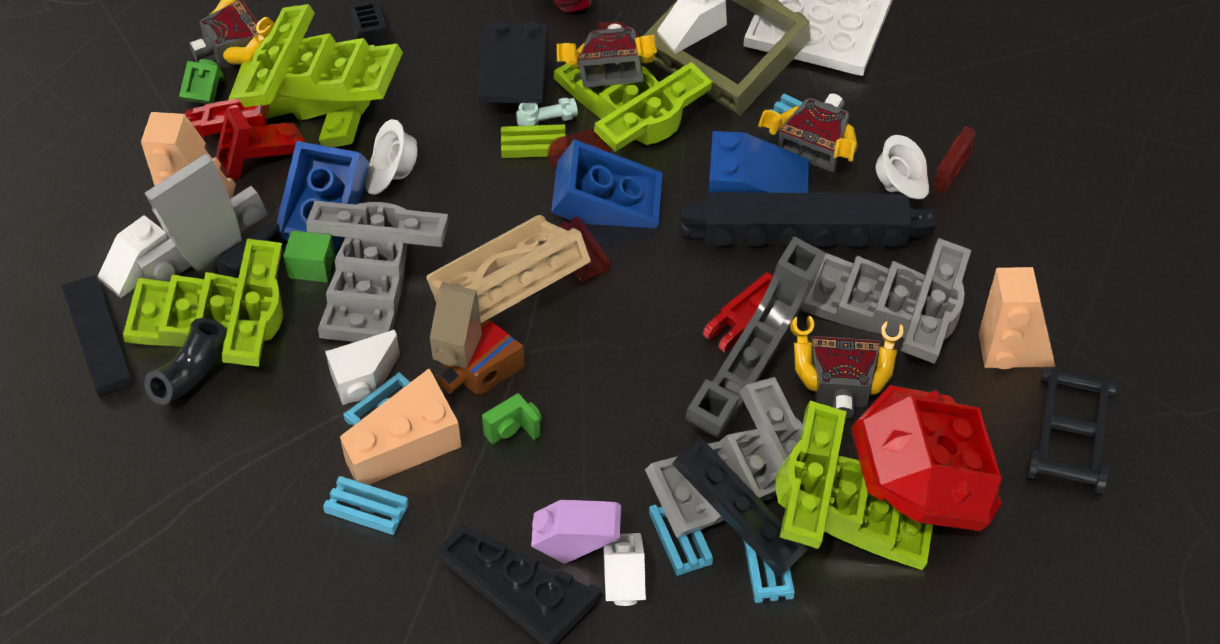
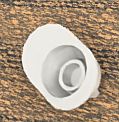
[365,119,417,195]
[876,135,929,200]

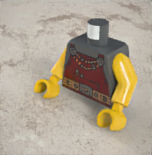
[189,0,275,68]
[557,24,657,87]
[758,94,858,172]
[790,316,903,419]

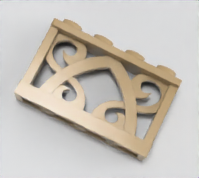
[427,215,591,323]

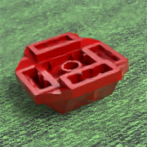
[851,385,1002,531]

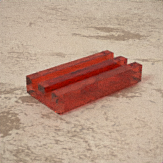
[933,126,976,194]
[560,216,611,282]

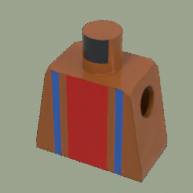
[436,319,525,394]

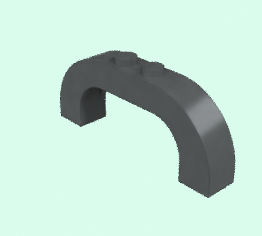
[686,236,826,439]

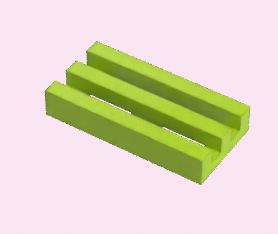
[501,124,566,158]

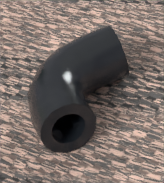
[144,318,227,405]

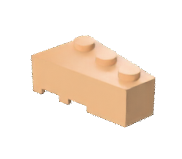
[141,112,236,199]
[978,267,1055,369]
[340,369,462,485]

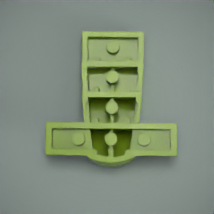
[238,4,403,107]
[228,45,375,148]
[554,62,713,152]
[123,239,283,367]
[775,401,933,570]

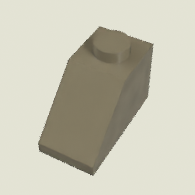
[430,282,482,368]

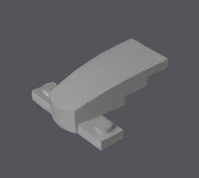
[136,154,268,282]
[306,201,449,342]
[800,238,971,364]
[645,377,803,538]

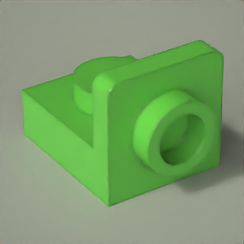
[179,59,226,104]
[482,393,542,444]

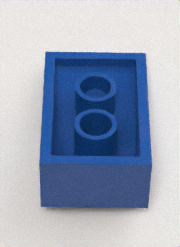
[709,131,809,195]
[551,139,663,228]
[277,141,370,251]

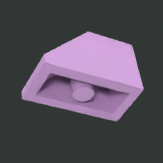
[531,500,621,564]

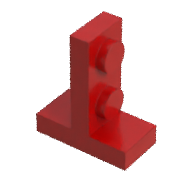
[215,107,306,180]

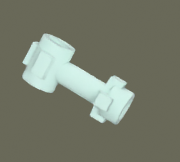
[516,98,578,126]

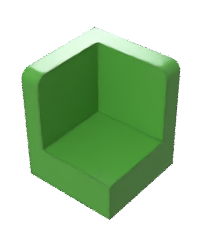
[283,231,336,283]

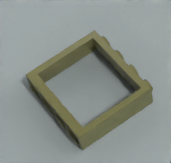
[643,0,811,116]

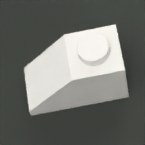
[657,0,727,54]
[98,215,168,298]
[326,330,400,405]
[603,533,646,606]

